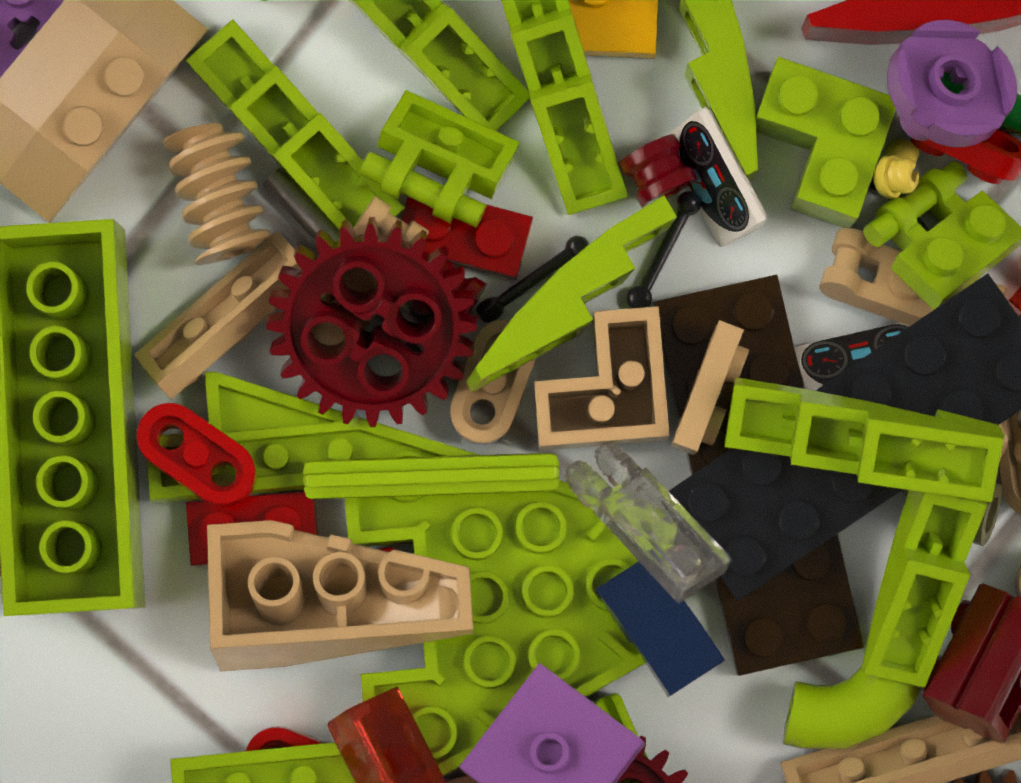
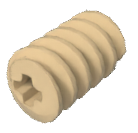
[162,123,271,265]

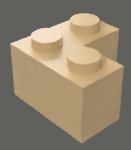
[534,306,670,451]

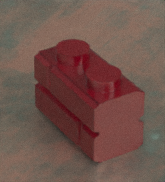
[922,583,1021,744]

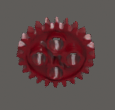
[266,217,478,427]

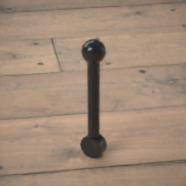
[627,191,701,308]
[476,235,589,323]

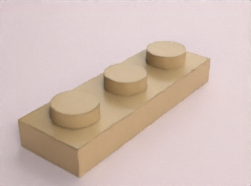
[134,230,301,400]

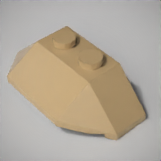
[0,0,209,223]

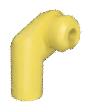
[873,138,920,199]

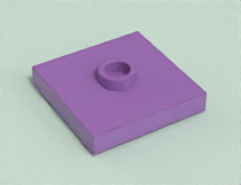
[459,663,645,783]

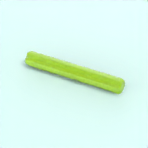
[303,453,560,499]

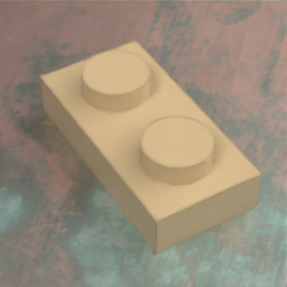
[670,320,749,455]

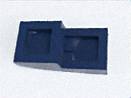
[595,554,725,697]

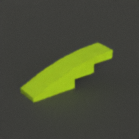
[349,0,530,131]
[501,0,628,215]
[678,0,758,182]
[185,19,405,231]
[466,195,677,393]
[725,377,1004,502]
[862,409,1005,688]

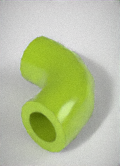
[783,666,922,749]

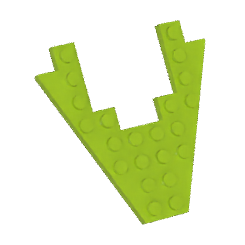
[147,371,677,783]

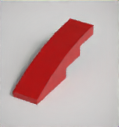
[801,0,1021,45]

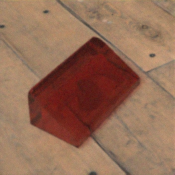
[327,686,447,783]

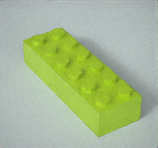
[0,219,146,616]

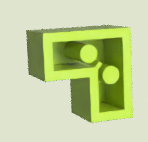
[756,57,896,228]

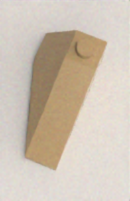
[207,520,474,672]

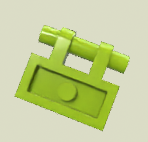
[360,90,520,228]
[863,161,1021,310]

